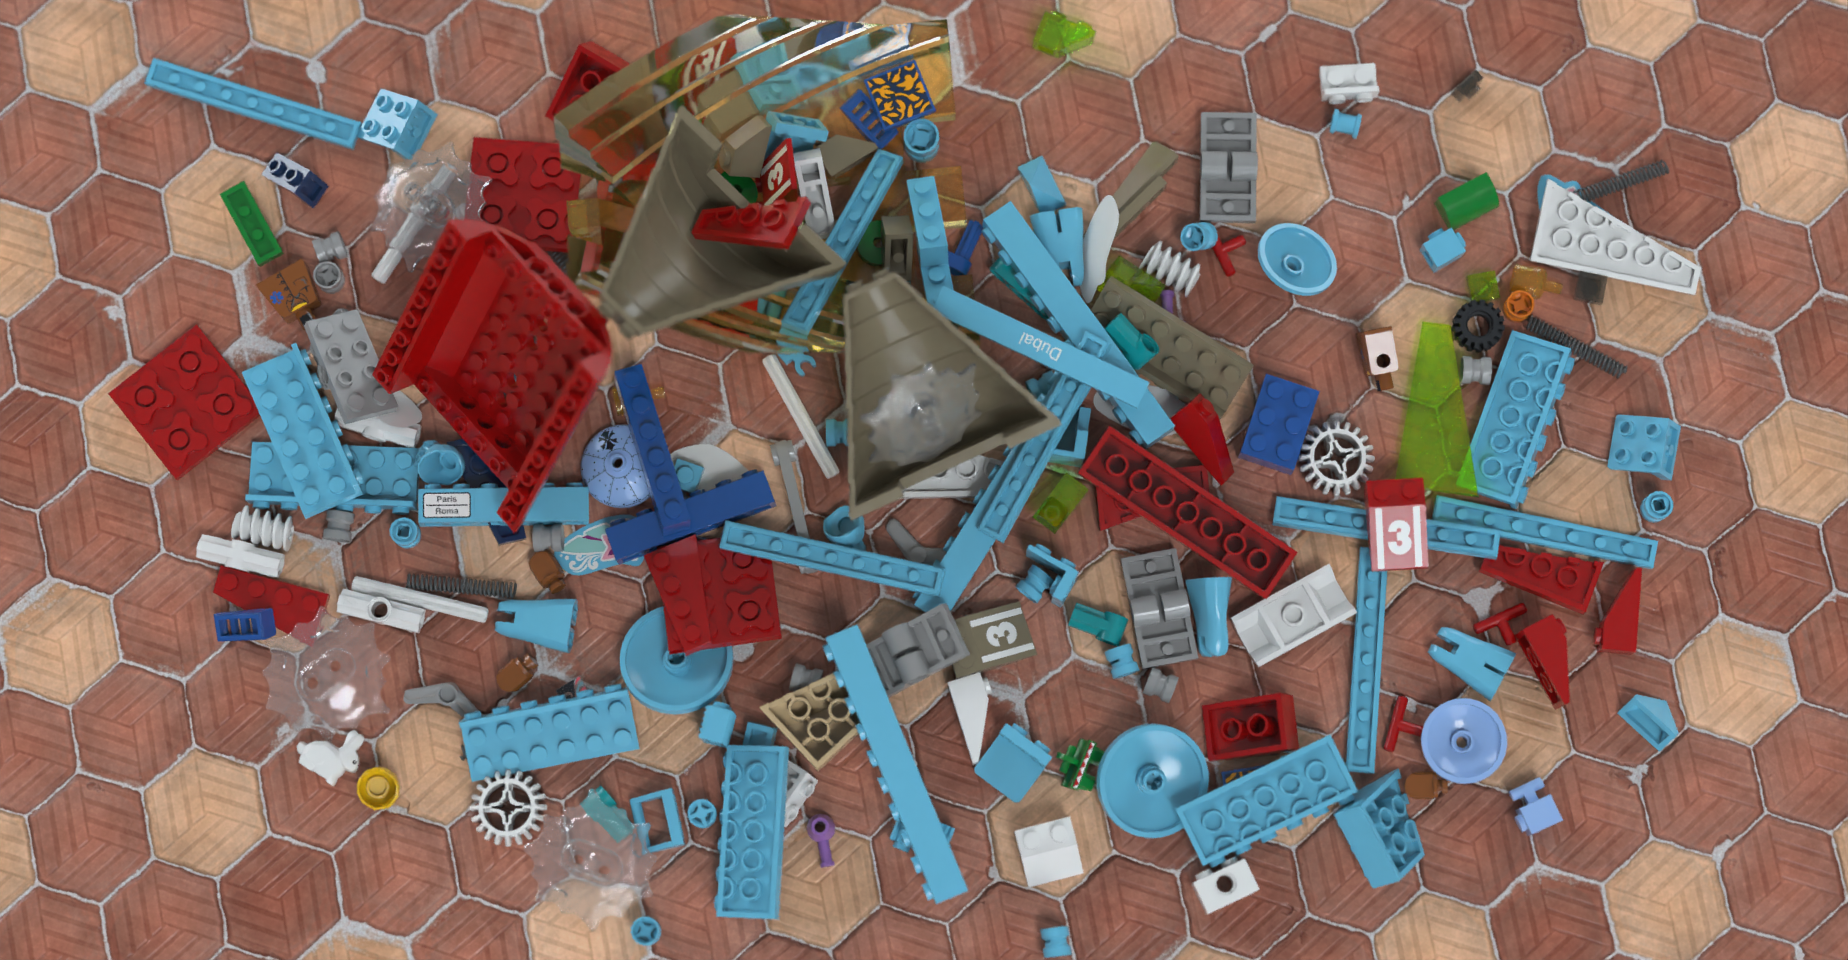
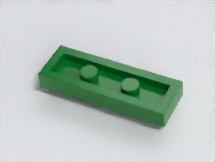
[220,181,284,267]

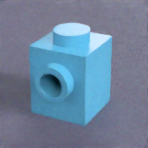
[1419,227,1466,273]

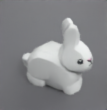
[297,730,365,787]

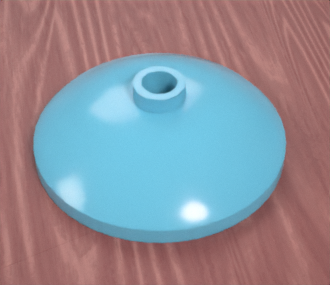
[1258,223,1337,296]

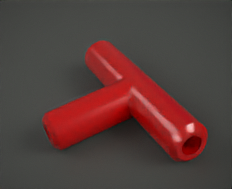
[1212,235,1246,277]
[1473,603,1527,646]
[1383,696,1423,752]

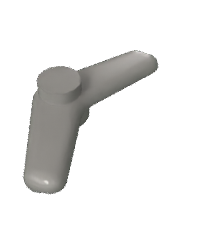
[886,518,947,566]
[403,682,483,719]

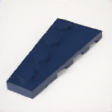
[446,439,526,546]

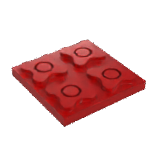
[464,137,584,253]
[108,324,260,481]
[657,537,782,655]

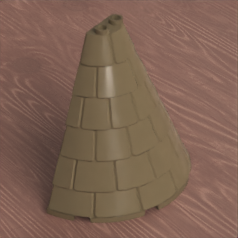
[598,105,847,340]
[843,268,1062,521]

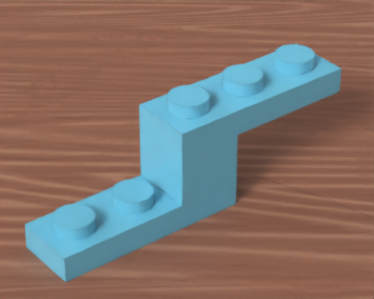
[907,176,954,307]

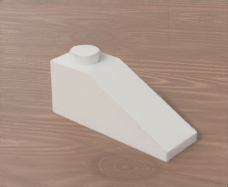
[793,148,835,239]
[948,672,992,765]

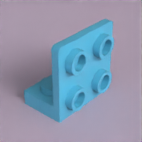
[357,89,438,163]
[764,111,829,171]
[1607,414,1681,481]
[1026,544,1079,608]

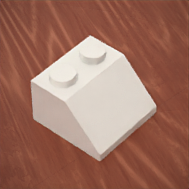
[1014,816,1083,888]

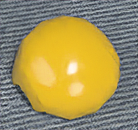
[357,767,400,810]

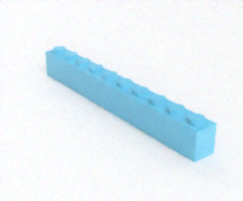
[981,201,1175,450]
[912,371,1092,613]
[822,624,968,904]

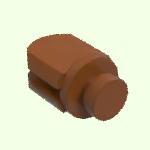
[529,551,566,594]
[496,653,539,692]
[1405,772,1448,799]

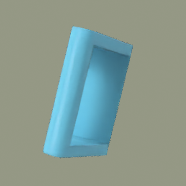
[629,788,686,855]

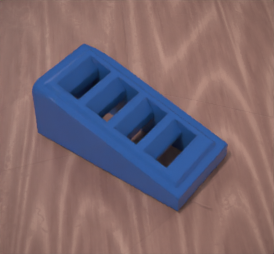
[840,89,899,149]
[214,608,276,642]

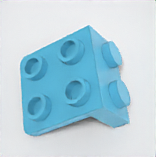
[974,723,1052,803]

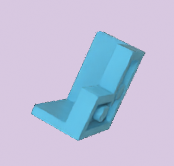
[1048,407,1091,467]

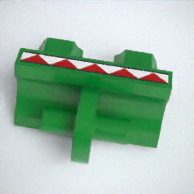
[1055,738,1104,791]

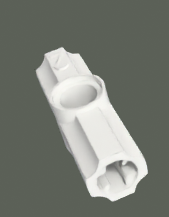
[334,407,422,448]
[196,534,285,578]
[337,588,426,633]

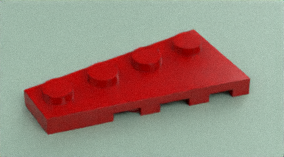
[691,197,811,249]
[1096,465,1209,531]
[643,534,712,656]
[1478,545,1604,615]
[213,565,330,649]

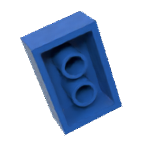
[1238,374,1320,475]

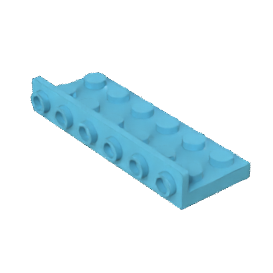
[1456,330,1575,509]
[242,343,364,519]
[245,442,419,515]
[459,684,640,782]
[1176,735,1358,868]
[714,745,789,920]

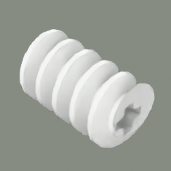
[1139,240,1201,297]
[231,505,294,552]

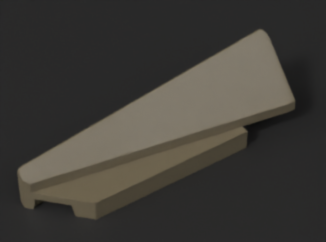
[1083,142,1179,240]

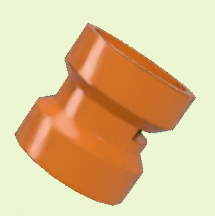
[1502,290,1535,323]

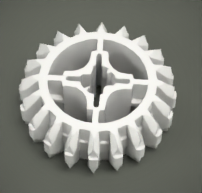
[1298,420,1375,497]
[470,769,547,847]

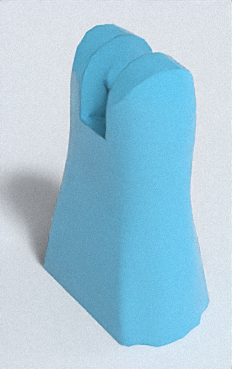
[1029,207,1084,287]
[1185,577,1232,657]
[495,599,578,653]
[1428,627,1516,701]

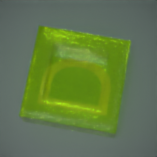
[1466,271,1500,302]

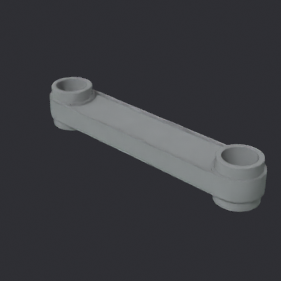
[770,440,818,574]

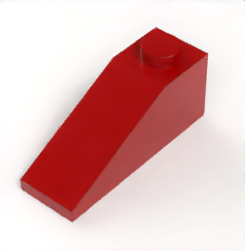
[1170,393,1234,486]
[1593,568,1642,655]

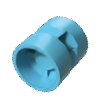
[904,119,939,163]

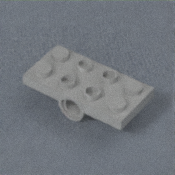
[1200,112,1258,223]
[304,309,398,424]
[1120,548,1198,670]
[866,604,970,698]

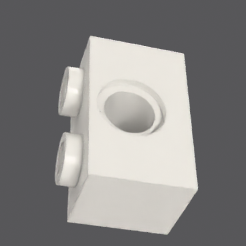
[1192,856,1260,915]

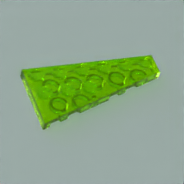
[1395,322,1479,497]

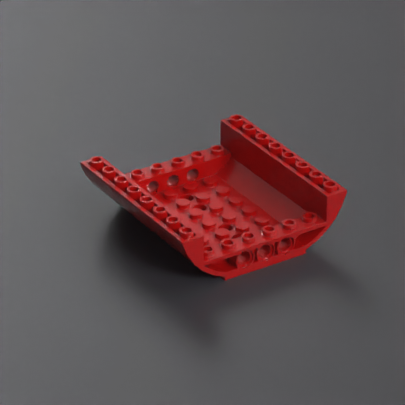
[372,219,612,533]

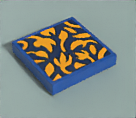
[864,60,936,132]

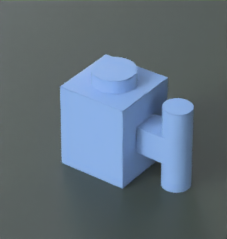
[1509,777,1563,836]

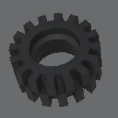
[1452,299,1505,353]

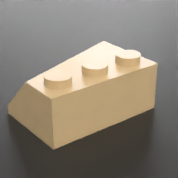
[759,673,860,772]

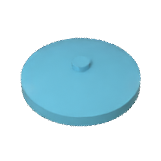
[620,606,734,715]
[1096,723,1209,838]

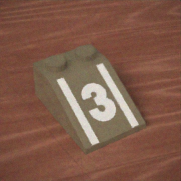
[952,601,1037,679]

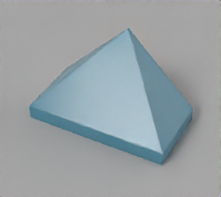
[1017,156,1066,213]
[1617,694,1678,752]

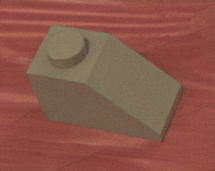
[719,115,772,178]
[814,134,878,182]
[880,215,913,280]

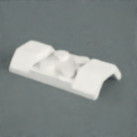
[1231,564,1357,667]

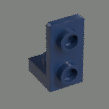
[262,153,329,209]

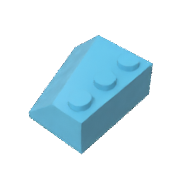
[1334,769,1425,889]

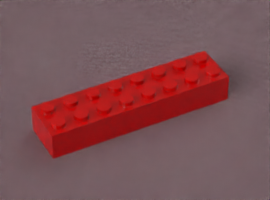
[1076,426,1298,599]

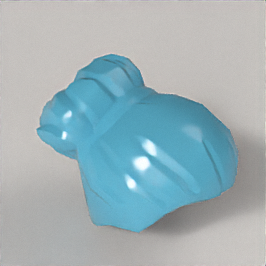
[413,440,465,485]
[823,505,866,551]

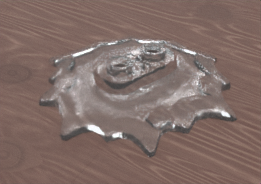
[370,141,492,273]
[860,362,981,466]
[262,606,391,743]
[523,788,657,932]

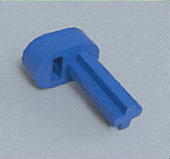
[948,220,984,278]

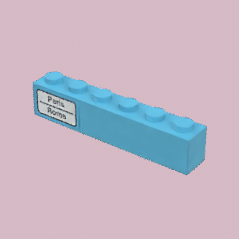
[418,482,589,527]

